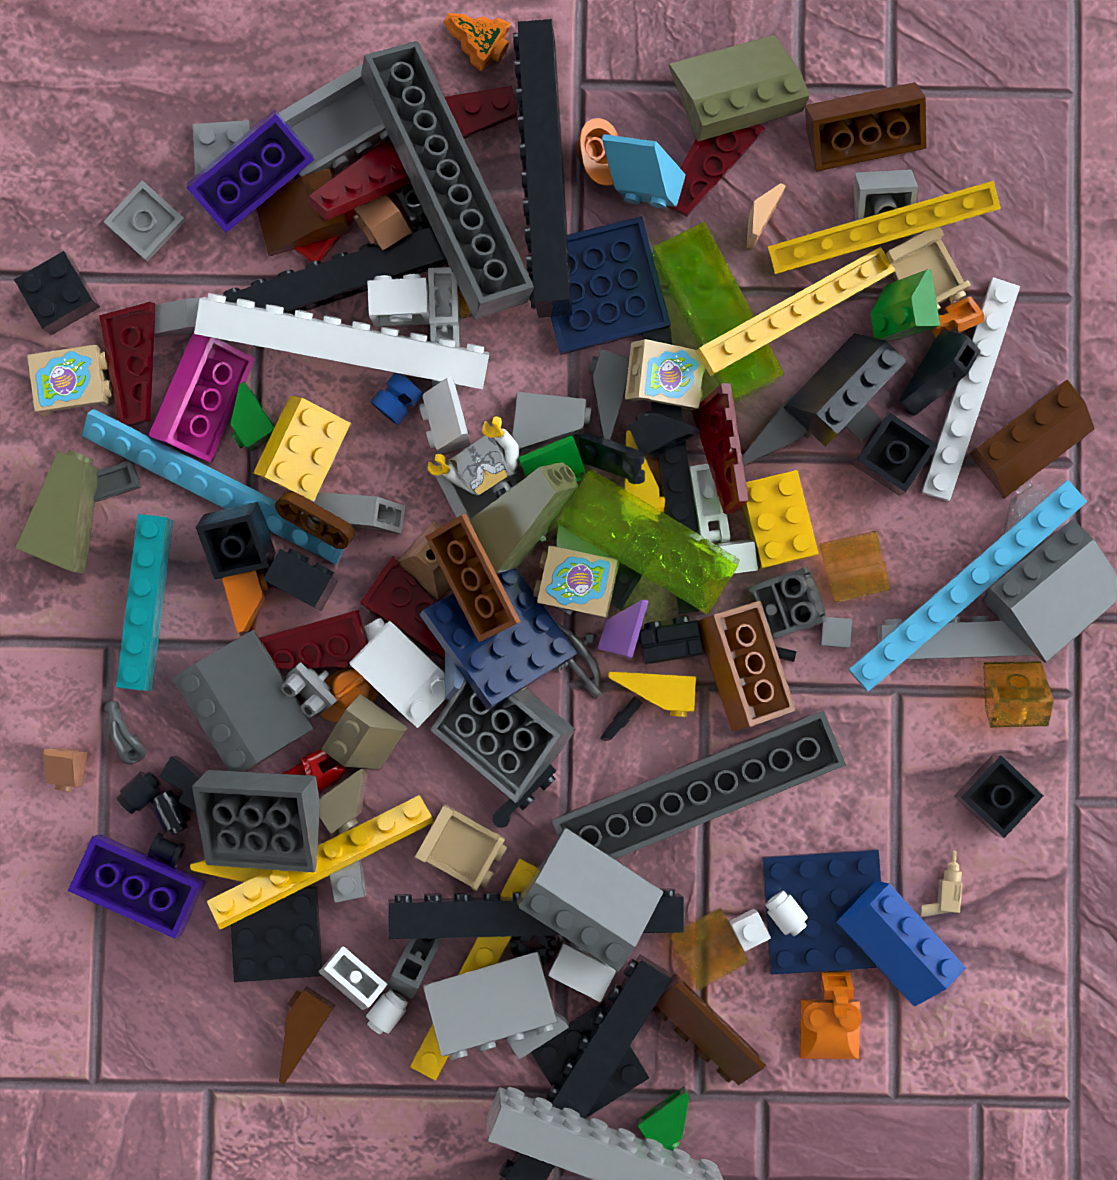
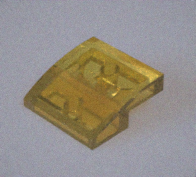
[819,531,891,603]
[670,908,750,990]

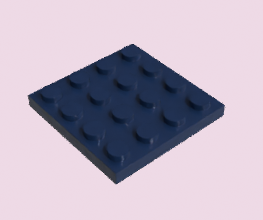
[550,216,671,355]
[420,568,577,710]
[762,849,881,975]

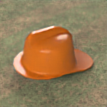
[575,118,618,186]
[320,666,378,722]

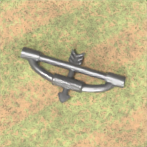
[556,622,604,699]

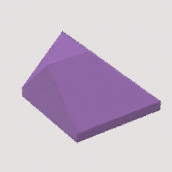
[598,599,648,659]

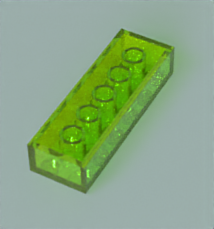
[652,221,784,403]
[557,469,740,615]

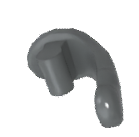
[104,701,146,764]

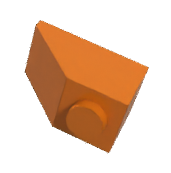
[222,570,269,634]

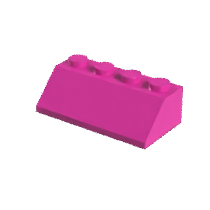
[148,331,255,463]

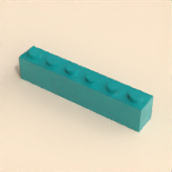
[116,514,174,691]

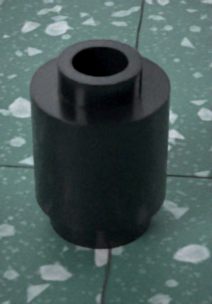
[117,771,161,814]
[151,790,190,835]

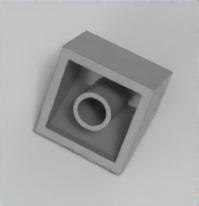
[853,170,918,238]

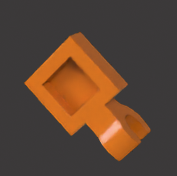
[932,296,985,338]
[820,972,854,1018]

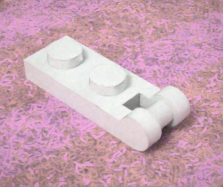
[689,464,730,546]

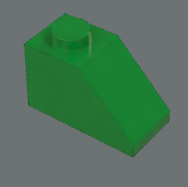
[231,382,275,452]
[636,1086,689,1151]

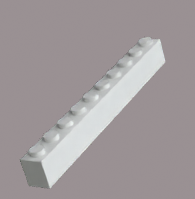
[194,293,489,389]

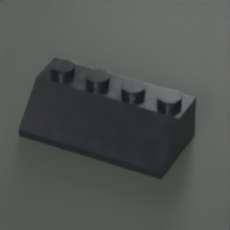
[783,333,907,447]

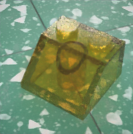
[983,661,1054,728]

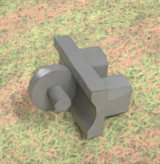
[281,662,337,718]

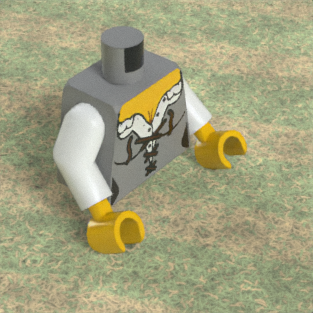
[428,416,519,499]

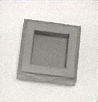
[820,617,852,648]

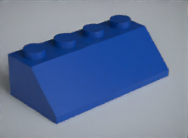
[836,881,966,1006]

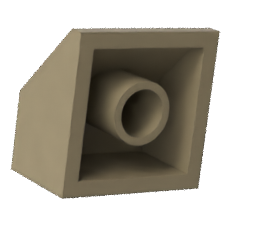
[321,694,408,770]
[319,768,368,834]

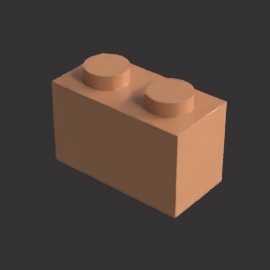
[353,194,411,251]

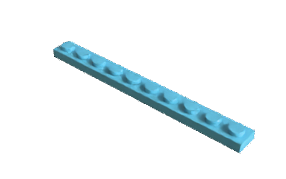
[82,409,344,564]
[848,480,1087,692]

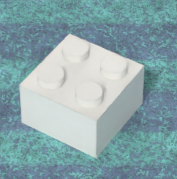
[367,274,430,327]

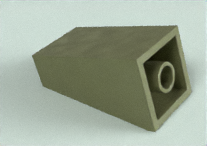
[15,449,99,574]
[469,462,579,574]

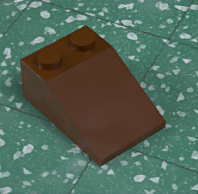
[256,168,350,256]

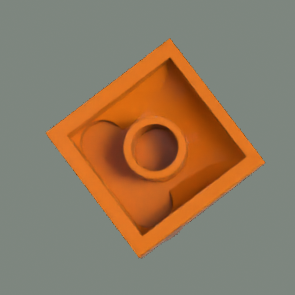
[800,999,862,1059]

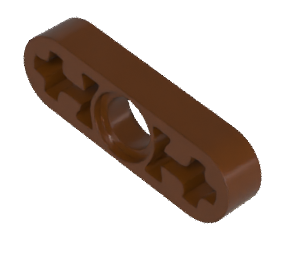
[275,491,355,549]

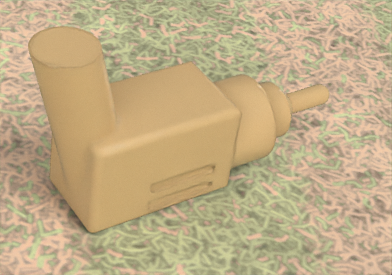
[920,850,962,917]

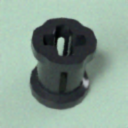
[148,832,186,868]

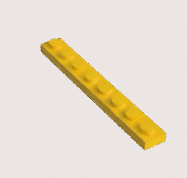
[768,180,1001,274]
[696,247,895,376]
[207,795,434,930]
[410,858,538,1081]

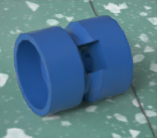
[370,372,423,426]

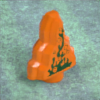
[443,13,511,72]

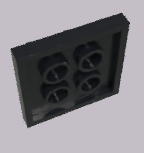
[231,887,322,982]
[531,1002,650,1119]

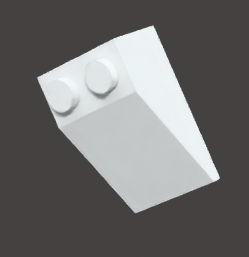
[419,376,471,454]
[349,621,446,728]

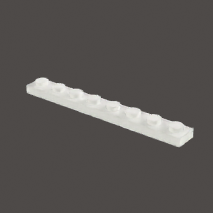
[921,277,1020,502]

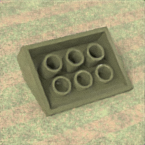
[669,35,810,142]

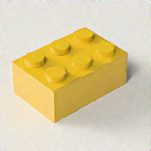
[253,395,351,501]
[743,470,819,570]

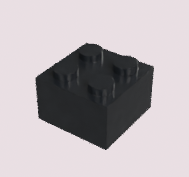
[14,251,100,335]
[852,412,938,496]
[195,502,276,579]
[263,548,338,611]
[954,754,1044,838]

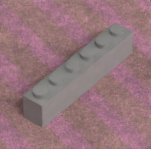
[877,616,1058,660]

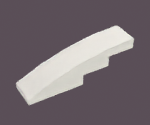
[428,267,461,387]

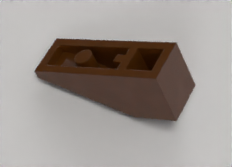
[279,986,336,1085]

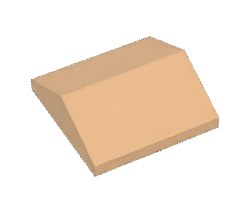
[747,183,786,250]

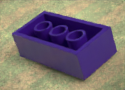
[187,110,314,233]
[68,834,206,939]

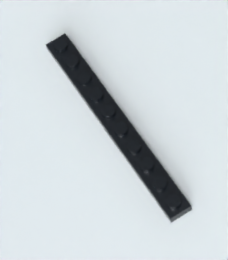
[642,328,708,614]

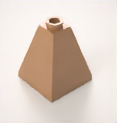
[397,520,451,601]

